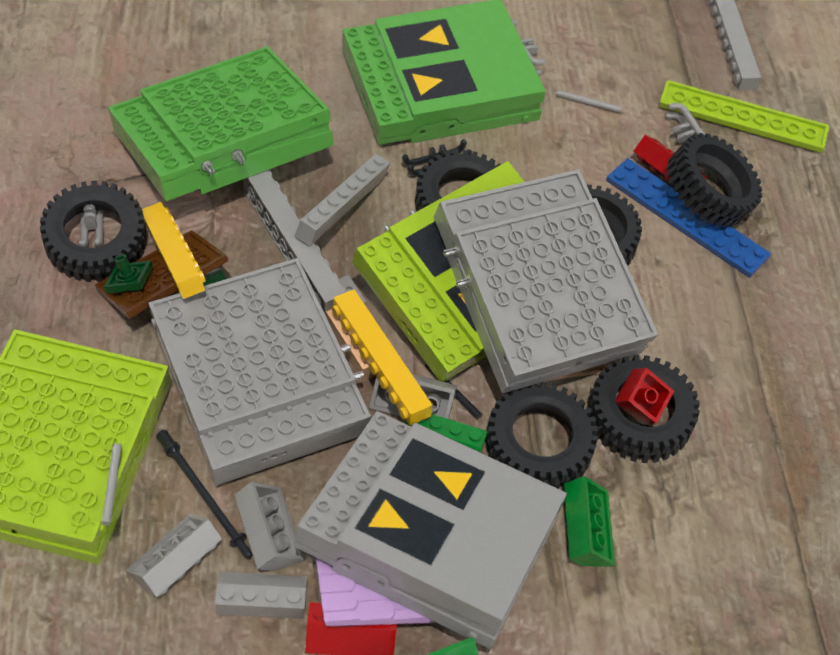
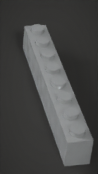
[707,0,761,90]
[295,154,390,246]

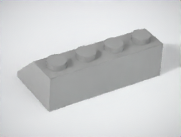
[369,374,458,419]
[234,482,305,571]
[125,514,222,597]
[215,572,308,619]

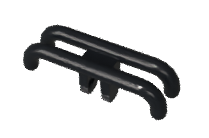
[402,139,472,176]

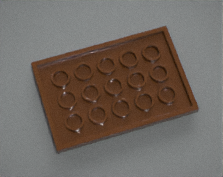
[95,230,229,318]

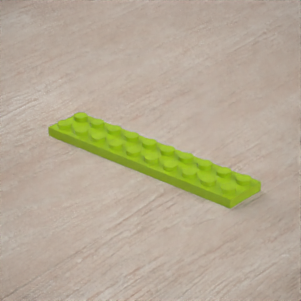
[659,80,829,153]

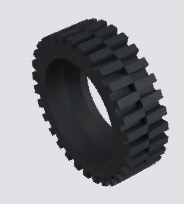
[667,133,763,227]
[415,150,501,212]
[40,181,147,282]
[587,185,642,266]
[588,355,700,463]
[485,382,598,489]

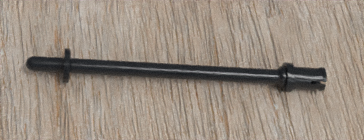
[156,430,252,558]

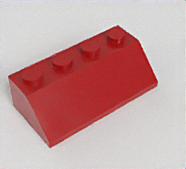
[633,134,708,182]
[305,602,397,655]

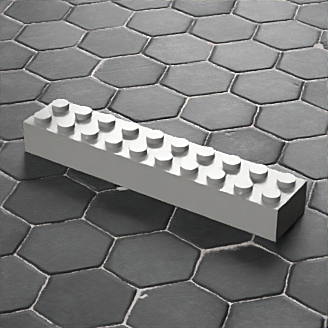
[243,169,347,316]

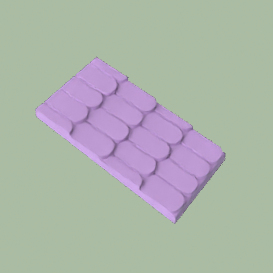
[316,557,435,626]

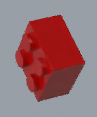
[615,368,674,425]

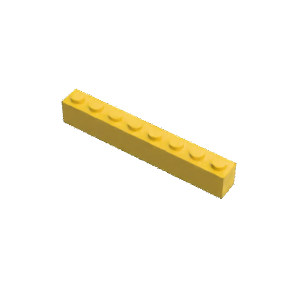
[142,202,206,299]
[332,289,432,426]

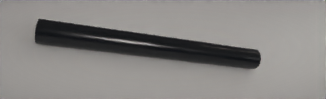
[425,364,483,420]

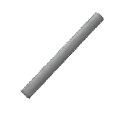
[556,90,622,114]
[102,443,122,525]

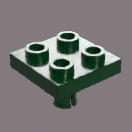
[104,254,153,293]

